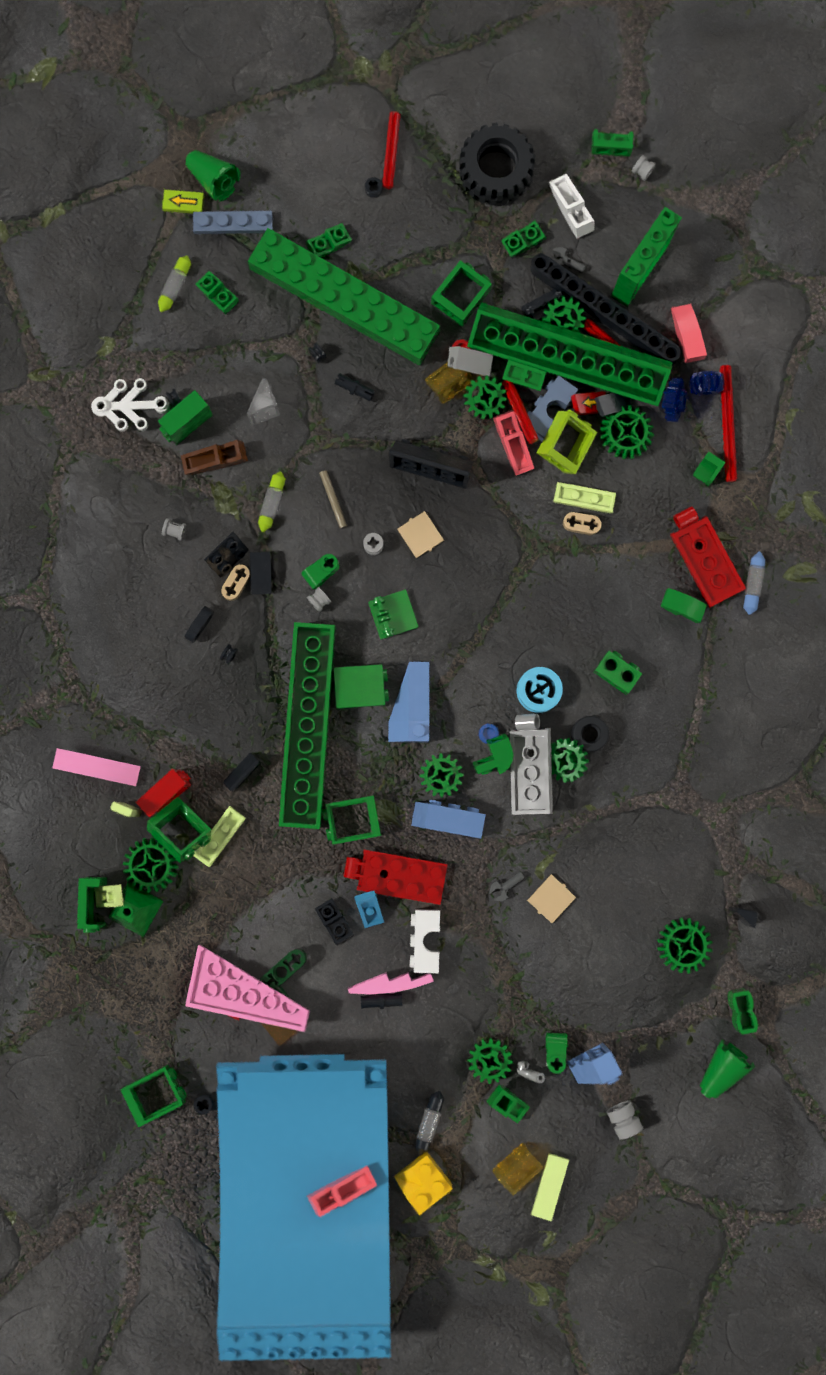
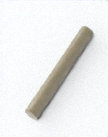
[319,470,347,529]

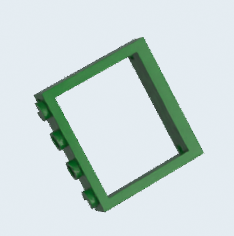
[611,207,682,307]

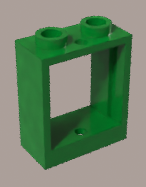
[431,260,492,327]
[322,795,381,845]
[147,797,212,863]
[121,1064,187,1128]

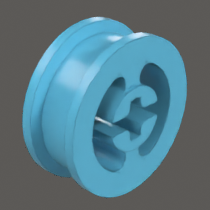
[516,667,563,713]

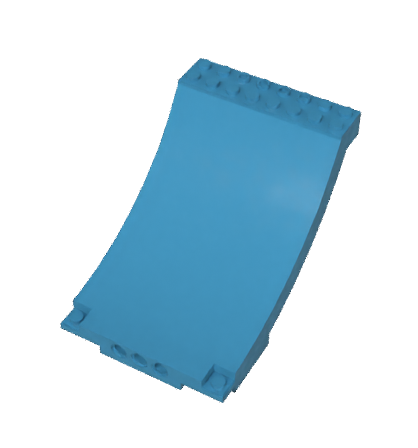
[216,1054,391,1361]

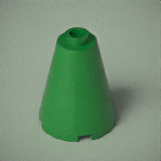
[186,150,240,201]
[700,1040,755,1099]

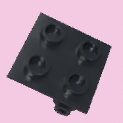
[204,532,249,578]

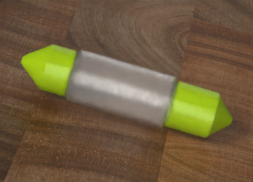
[158,256,191,312]
[258,471,286,532]

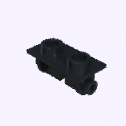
[521,288,564,320]

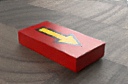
[571,391,606,415]

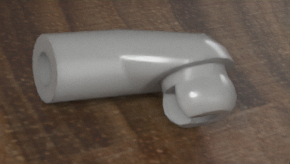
[516,1061,545,1083]

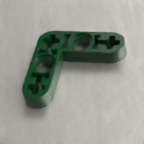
[259,949,307,1000]

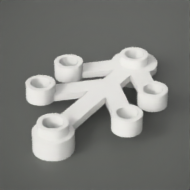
[91,378,170,432]

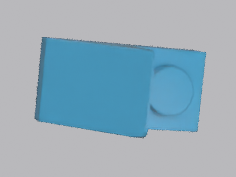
[355,891,384,928]

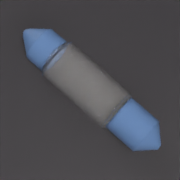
[743,552,765,615]

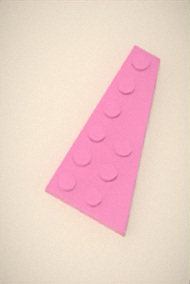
[185,945,310,1032]

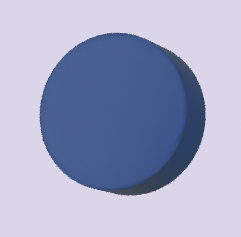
[479,724,499,744]

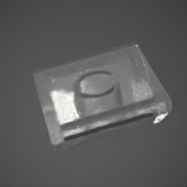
[247,378,280,425]

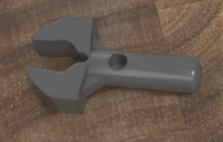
[549,247,586,272]
[489,872,524,901]

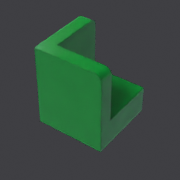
[693,451,725,486]

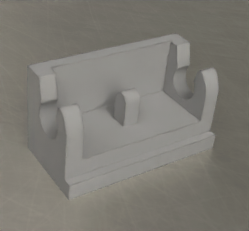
[448,346,493,377]

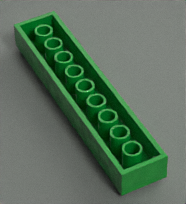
[248,228,440,366]
[467,302,672,406]
[279,622,336,829]

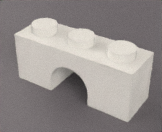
[410,909,440,973]

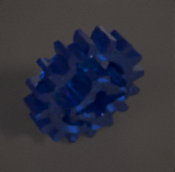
[662,378,687,422]

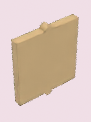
[397,511,444,558]
[527,874,576,923]

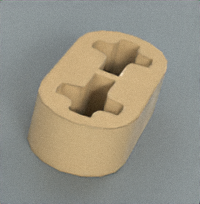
[563,512,601,535]
[221,565,251,601]

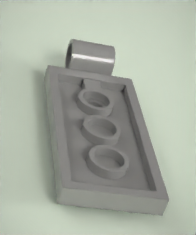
[510,714,553,815]

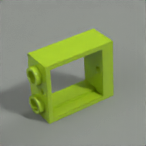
[537,410,597,474]

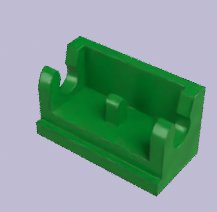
[591,129,633,157]
[502,360,546,391]

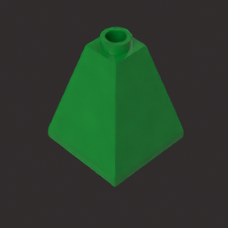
[108,881,164,937]

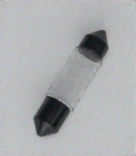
[415,1091,445,1155]

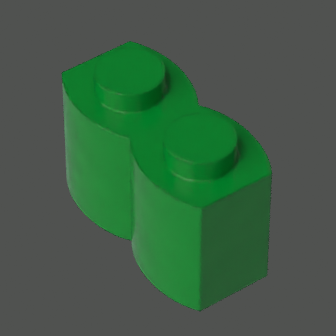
[728,988,758,1035]

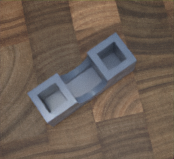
[527,376,578,441]

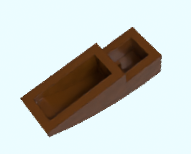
[181,440,248,475]

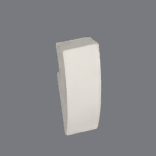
[549,174,594,238]

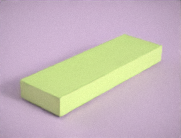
[553,482,616,514]
[110,802,143,817]
[194,806,246,867]
[94,885,123,908]
[531,1153,569,1221]

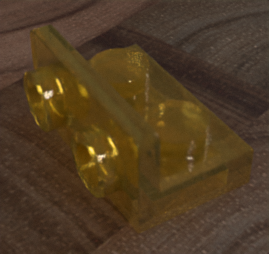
[424,361,473,404]
[492,1143,544,1196]

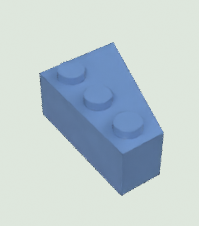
[411,800,486,838]
[567,1043,622,1084]

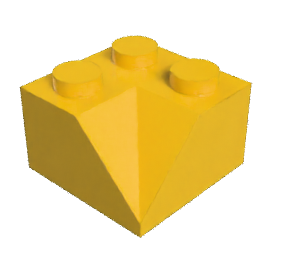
[394,1151,453,1215]

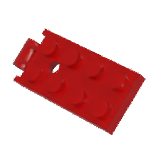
[670,506,746,608]
[343,849,448,905]

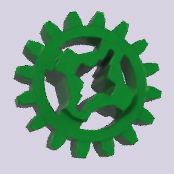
[542,296,586,333]
[463,375,507,420]
[551,738,589,783]
[419,753,464,798]
[468,1037,513,1084]

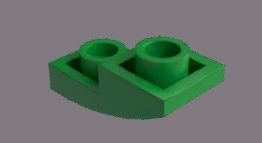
[501,220,546,258]
[306,223,352,258]
[195,271,239,315]
[660,588,707,623]

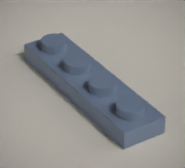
[193,211,273,234]

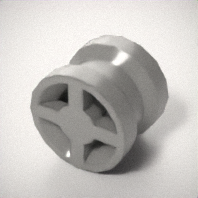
[631,155,656,181]
[363,533,383,555]
[306,587,331,613]

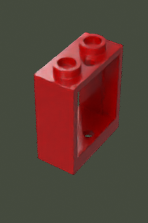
[136,768,192,818]

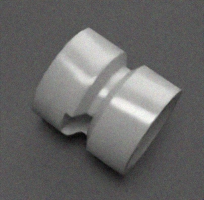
[606,1100,643,1140]

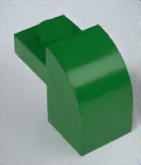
[472,734,513,775]
[487,1084,530,1123]

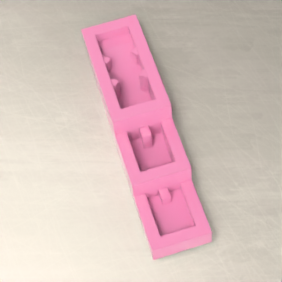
[52,748,141,786]
[348,972,434,994]

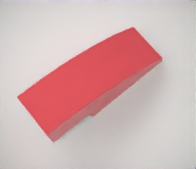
[671,304,707,363]
[493,411,534,475]
[307,1166,377,1217]

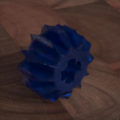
[689,371,724,395]

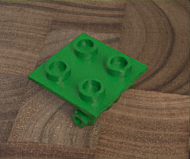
[368,589,418,640]

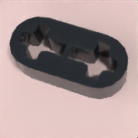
[184,606,214,643]

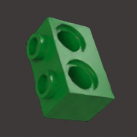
[593,651,642,695]

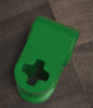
[301,554,340,590]
[546,1033,567,1074]

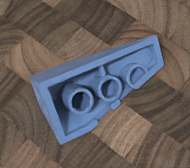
[388,662,429,743]

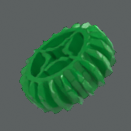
[600,405,654,460]
[123,837,179,893]
[657,918,713,974]

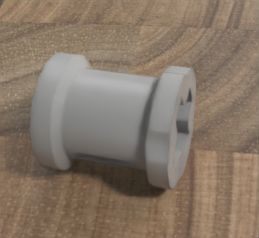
[162,518,186,541]

